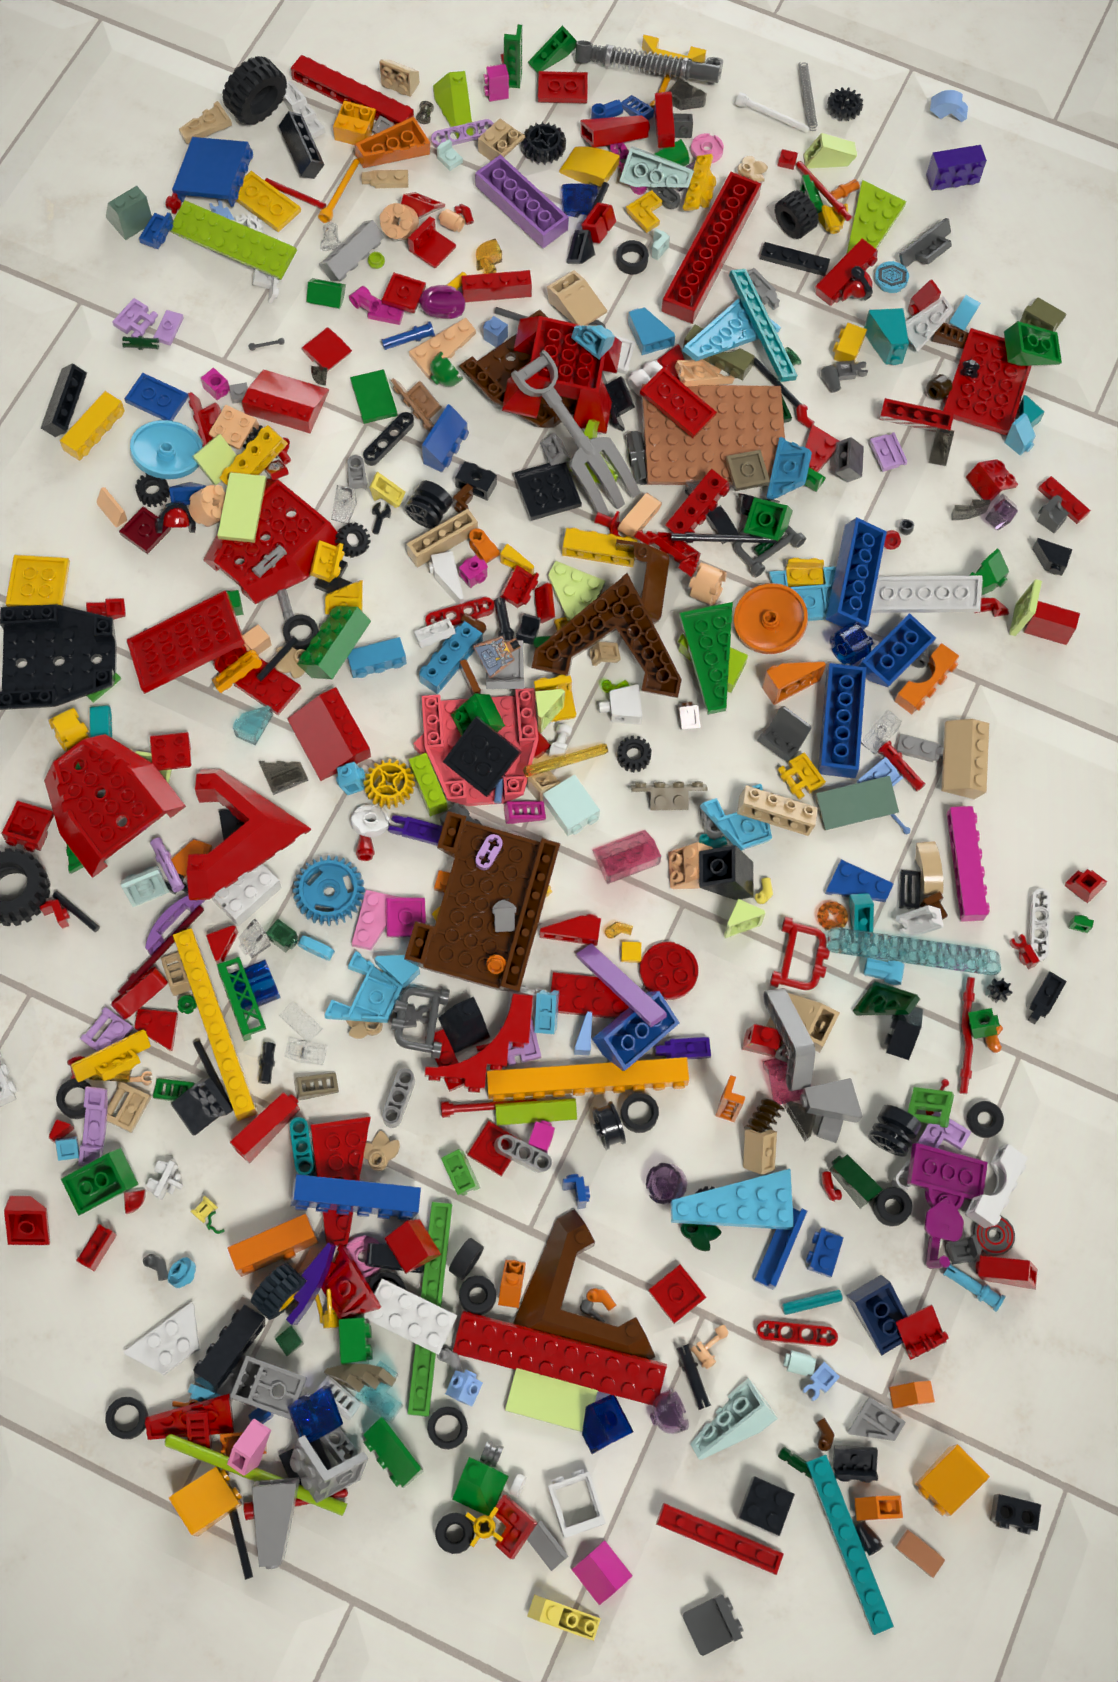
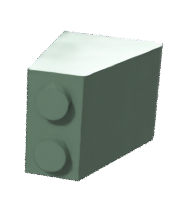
[106,185,152,240]

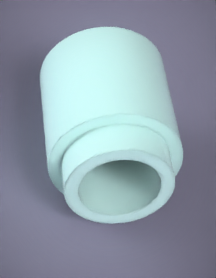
[783,1350,816,1376]

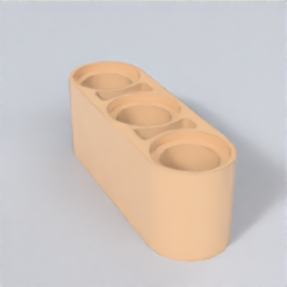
[618,493,662,539]

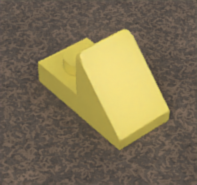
[369,472,406,508]

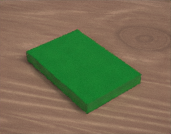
[350,369,398,424]

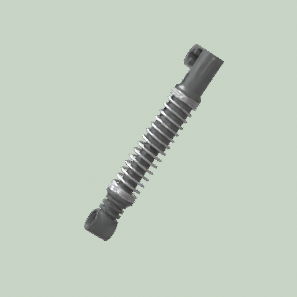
[575,40,723,83]

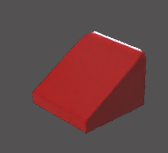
[49,1119,74,1143]

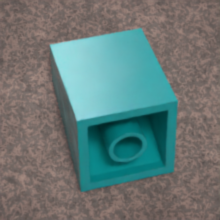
[864,308,909,365]

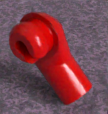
[278,438,291,465]

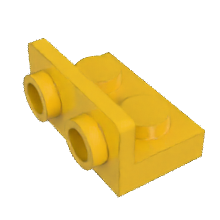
[786,558,824,587]

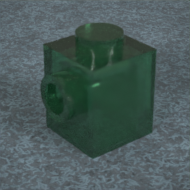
[265,919,298,953]

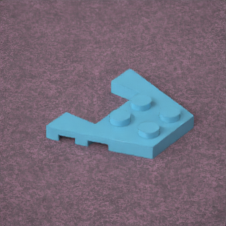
[769,567,836,621]
[700,784,772,851]
[324,951,403,1023]

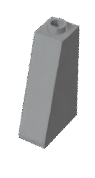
[252,1477,300,1569]

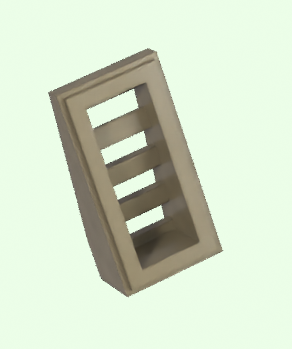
[294,1072,339,1100]

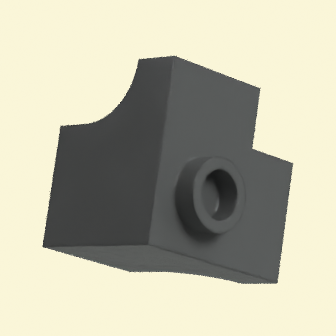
[1037,495,1069,533]

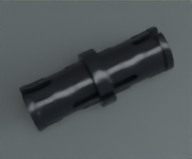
[258,1042,276,1084]

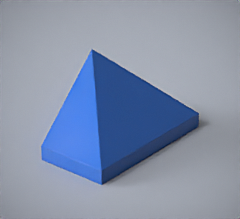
[169,482,206,505]

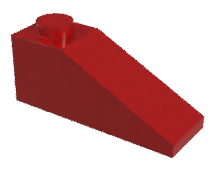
[540,914,601,946]

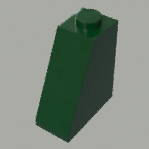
[829,1154,883,1209]

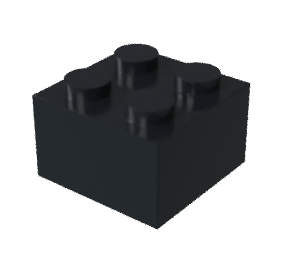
[736,1476,795,1537]

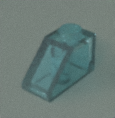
[233,706,273,746]

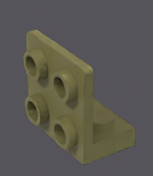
[1020,297,1067,332]

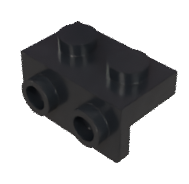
[832,1445,878,1483]

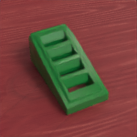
[153,1078,196,1102]

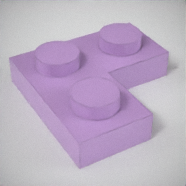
[917,1112,971,1150]

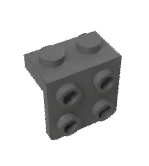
[758,706,811,762]
[683,1594,744,1656]

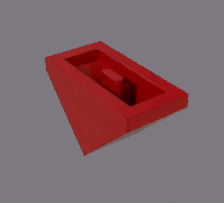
[206,925,239,964]

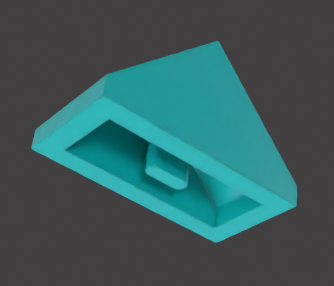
[1019,395,1045,428]

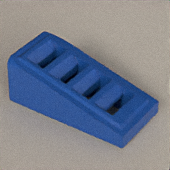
[621,95,654,121]

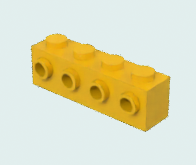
[219,425,288,485]

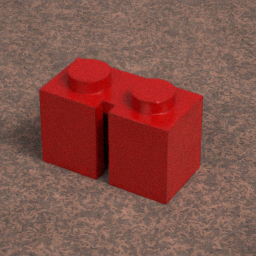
[581,203,616,244]

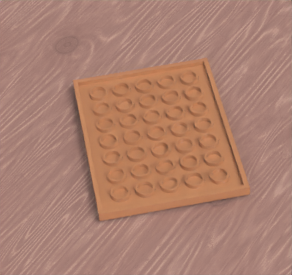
[641,384,785,486]

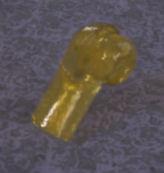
[605,922,633,939]

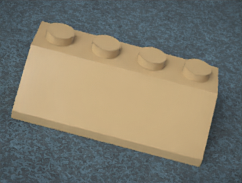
[941,719,989,800]

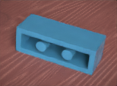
[347,637,407,678]

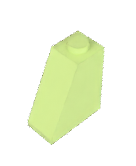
[803,133,857,168]

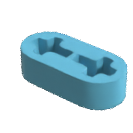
[297,935,335,961]

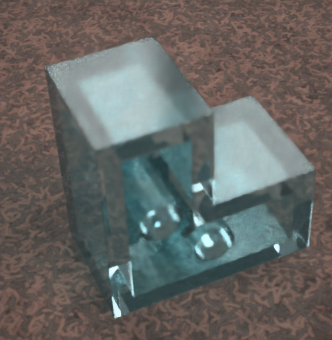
[355,1361,403,1424]

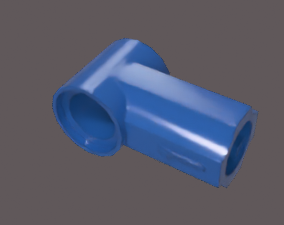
[590,100,623,119]

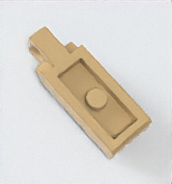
[362,170,408,188]

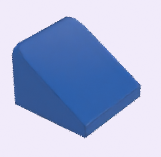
[248,1408,274,1424]

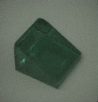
[275,1326,304,1357]

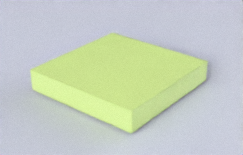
[192,434,237,485]

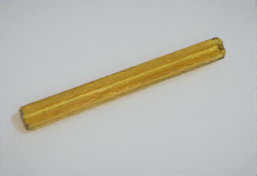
[523,743,609,777]

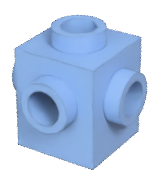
[445,1370,483,1406]

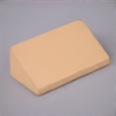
[97,487,127,527]

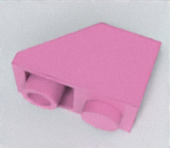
[227,1419,271,1476]

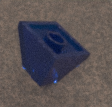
[582,1395,634,1454]

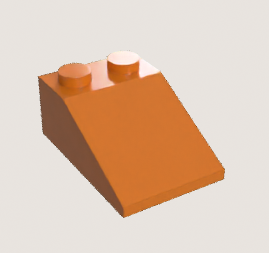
[762,662,826,705]

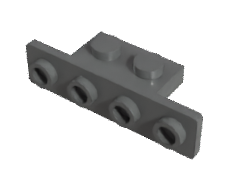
[899,218,952,268]

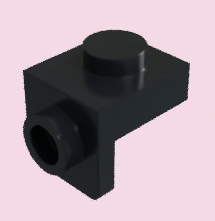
[516,613,541,645]

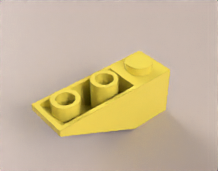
[527,1594,601,1641]

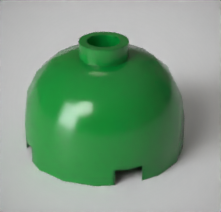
[430,351,463,387]

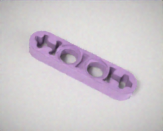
[431,119,494,148]

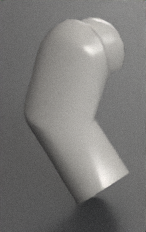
[437,1348,462,1376]

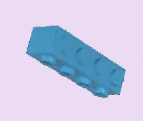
[419,621,483,695]

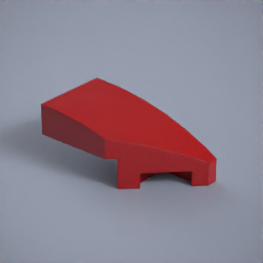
[974,598,1009,617]

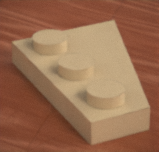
[179,101,232,144]

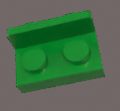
[800,174,823,213]

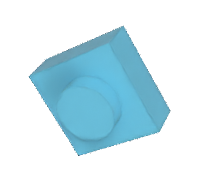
[55,1136,79,1161]

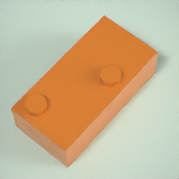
[227,1213,319,1277]

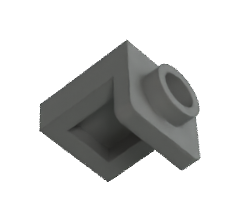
[946,1235,982,1265]

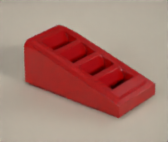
[186,1410,212,1449]

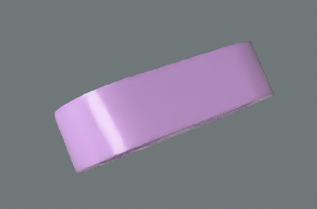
[475,834,502,870]

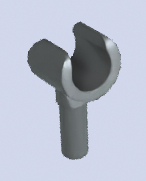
[580,1300,605,1323]

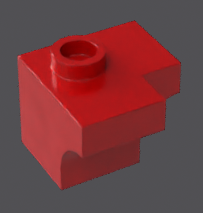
[1065,869,1107,904]

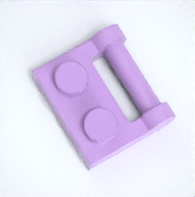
[80,1007,134,1052]

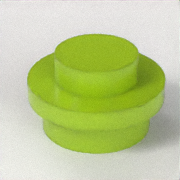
[368,252,385,269]

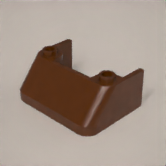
[616,539,670,624]

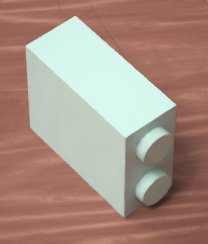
[543,775,600,836]

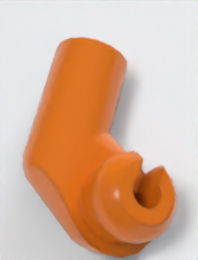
[586,1288,617,1311]

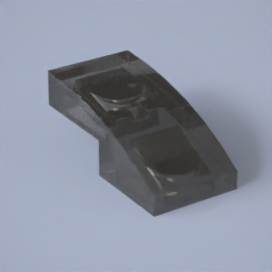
[951,499,991,520]

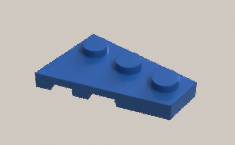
[825,859,894,902]

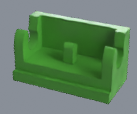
[441,1149,480,1195]

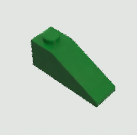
[528,25,577,74]

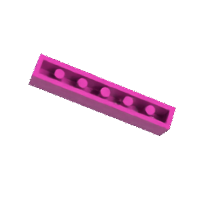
[947,806,990,922]

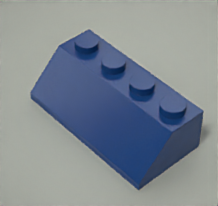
[858,613,936,687]
[592,991,680,1071]

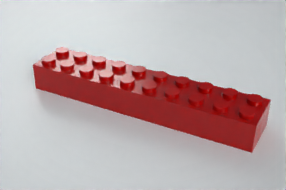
[661,172,762,324]

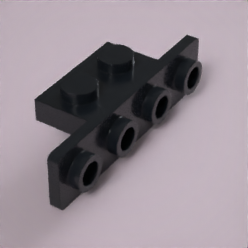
[601,372,635,431]

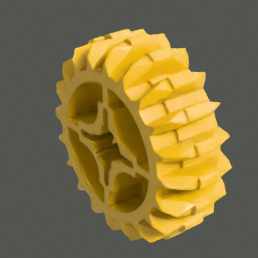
[363,758,415,809]

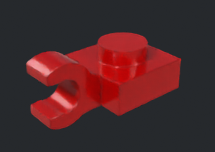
[1010,934,1040,970]

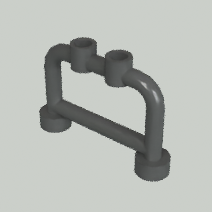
[734,525,806,578]
[391,988,450,1059]

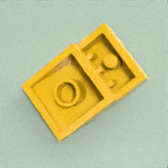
[559,146,620,187]

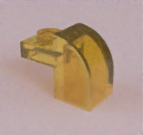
[476,238,502,274]

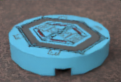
[874,261,909,293]

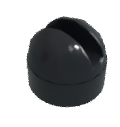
[899,519,914,535]

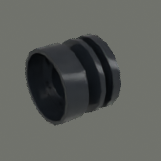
[405,480,453,529]
[868,1105,921,1157]

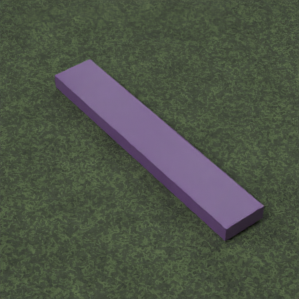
[576,944,667,1027]

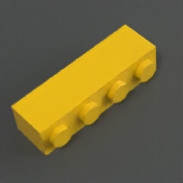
[60,391,125,461]
[562,528,638,567]

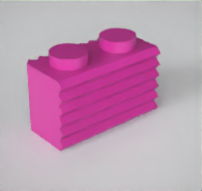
[483,64,509,101]

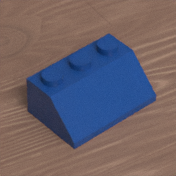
[422,404,469,472]

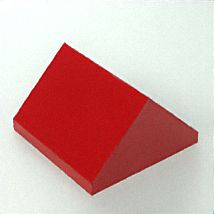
[385,1219,441,1274]

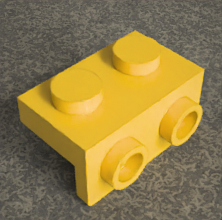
[310,540,344,582]

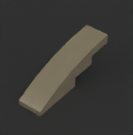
[324,1363,397,1392]

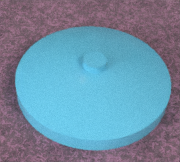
[130,420,203,479]

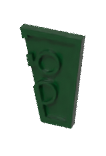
[853,981,920,1016]

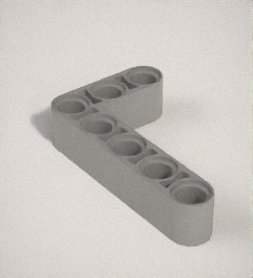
[763,988,815,1091]

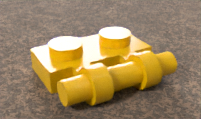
[778,752,826,800]

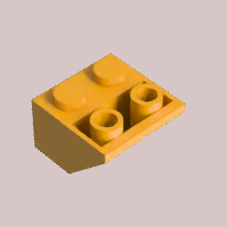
[333,101,376,145]

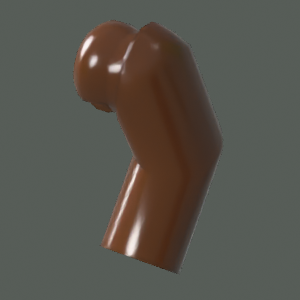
[461,613,487,635]
[816,1418,835,1451]

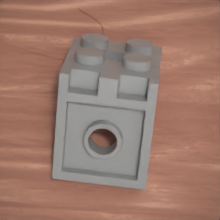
[486,640,524,689]
[290,1435,368,1503]

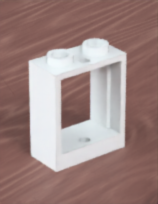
[548,1469,606,1538]

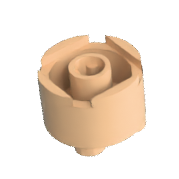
[379,203,419,240]
[188,485,226,527]
[689,562,727,606]

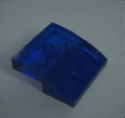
[561,183,598,218]
[230,959,281,1011]
[287,1385,343,1443]

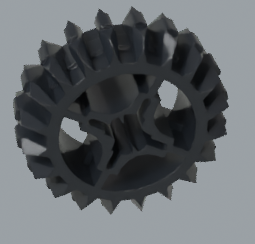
[521,121,566,165]

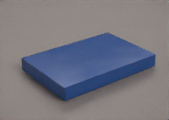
[124,372,189,421]

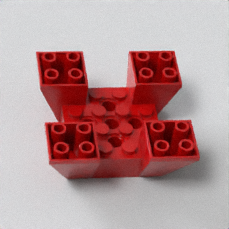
[502,316,622,434]

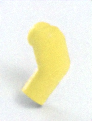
[755,877,773,904]

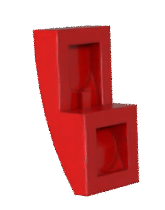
[86,598,126,620]

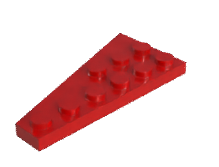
[310,1117,371,1247]

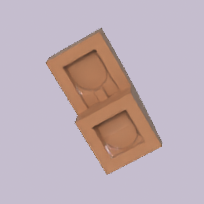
[895,1530,945,1578]

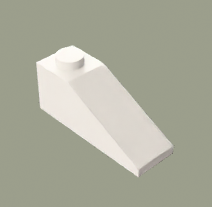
[428,551,464,605]

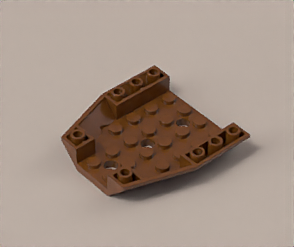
[459,309,576,428]

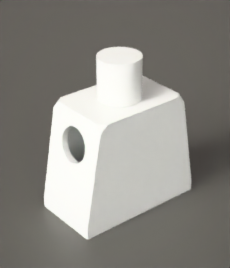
[599,684,642,725]

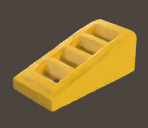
[500,544,534,575]

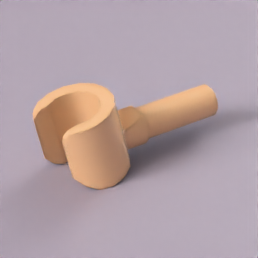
[124,1071,152,1086]
[704,1325,728,1350]

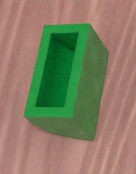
[655,139,690,166]
[306,278,346,309]

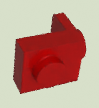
[40,899,70,929]

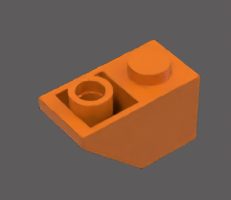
[498,1260,526,1308]

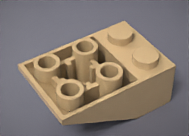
[547,270,607,325]
[766,993,840,1053]

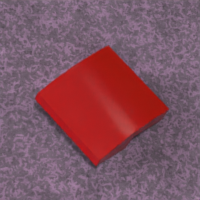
[301,327,352,374]

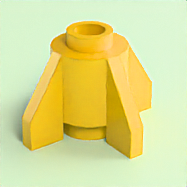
[818,203,848,234]
[465,1507,503,1547]

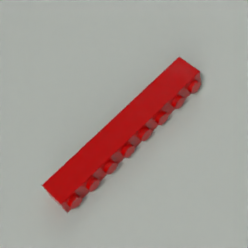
[291,55,414,125]

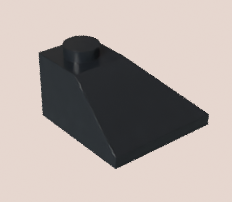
[438,996,490,1053]

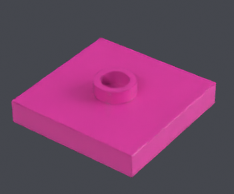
[385,898,426,938]

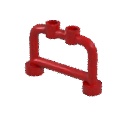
[770,916,830,990]

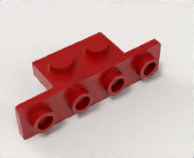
[188,392,221,447]

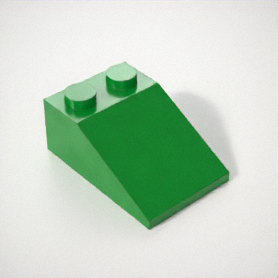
[1004,321,1062,366]
[61,1148,139,1216]

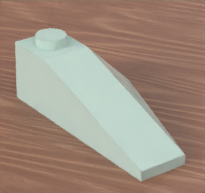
[620,146,694,188]
[690,1378,778,1460]

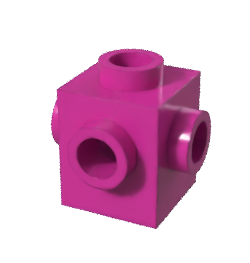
[459,555,488,588]

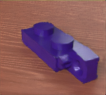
[655,1037,711,1060]

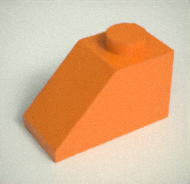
[855,1495,903,1521]

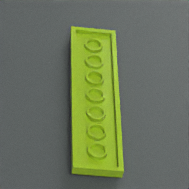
[170,200,297,280]

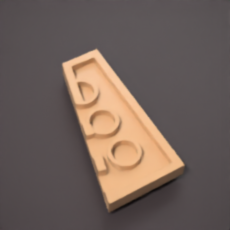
[409,318,476,379]

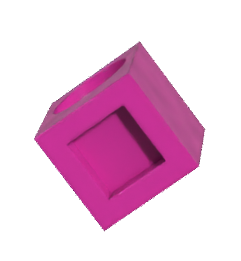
[201,368,230,400]
[528,1121,555,1153]

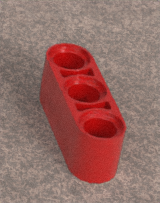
[111,967,168,1020]

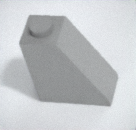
[800,1078,863,1123]

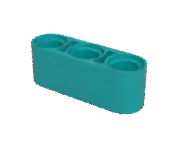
[90,705,113,739]
[290,1117,315,1176]

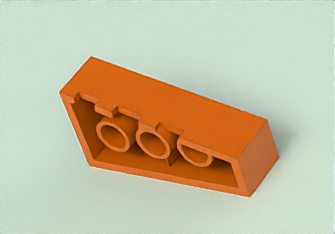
[355,117,430,168]

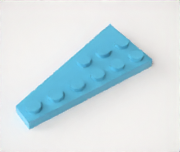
[682,298,781,361]
[670,1169,794,1230]

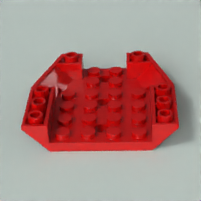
[203,478,338,604]
[44,734,186,878]

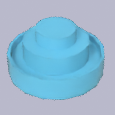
[167,1257,196,1288]

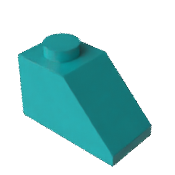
[849,893,874,940]

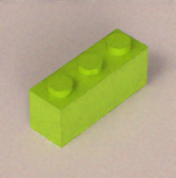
[408,753,448,817]

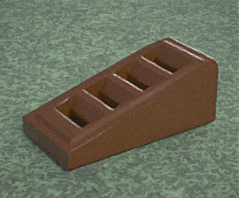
[932,323,969,349]

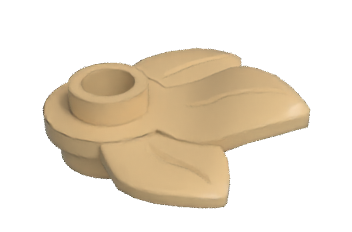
[737,156,768,182]
[276,646,305,679]
[346,1020,383,1039]
[364,1131,400,1171]

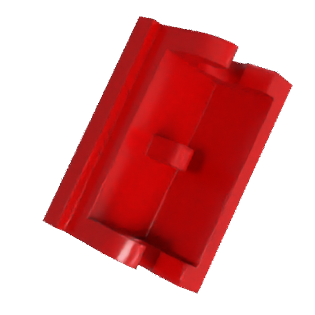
[76,1224,117,1272]

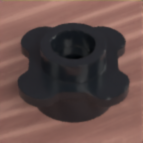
[960,360,980,378]

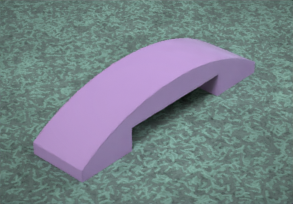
[78,1086,108,1166]

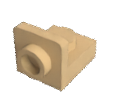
[590,642,621,666]

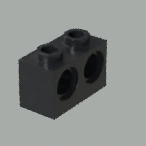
[990,1494,1041,1535]

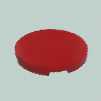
[639,942,699,1000]

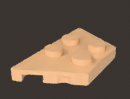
[675,359,735,387]

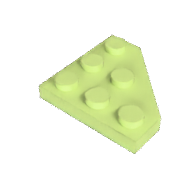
[548,561,605,621]

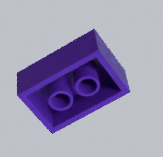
[926,145,987,191]

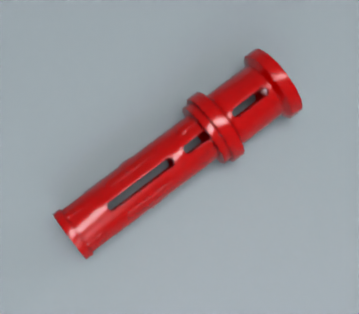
[877,741,926,792]

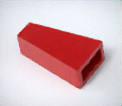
[580,115,650,148]
[230,1092,300,1164]

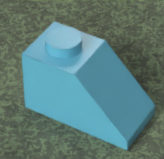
[1004,413,1036,455]
[375,955,420,990]

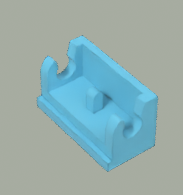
[534,990,559,1034]

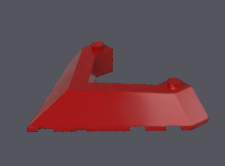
[187,769,311,900]

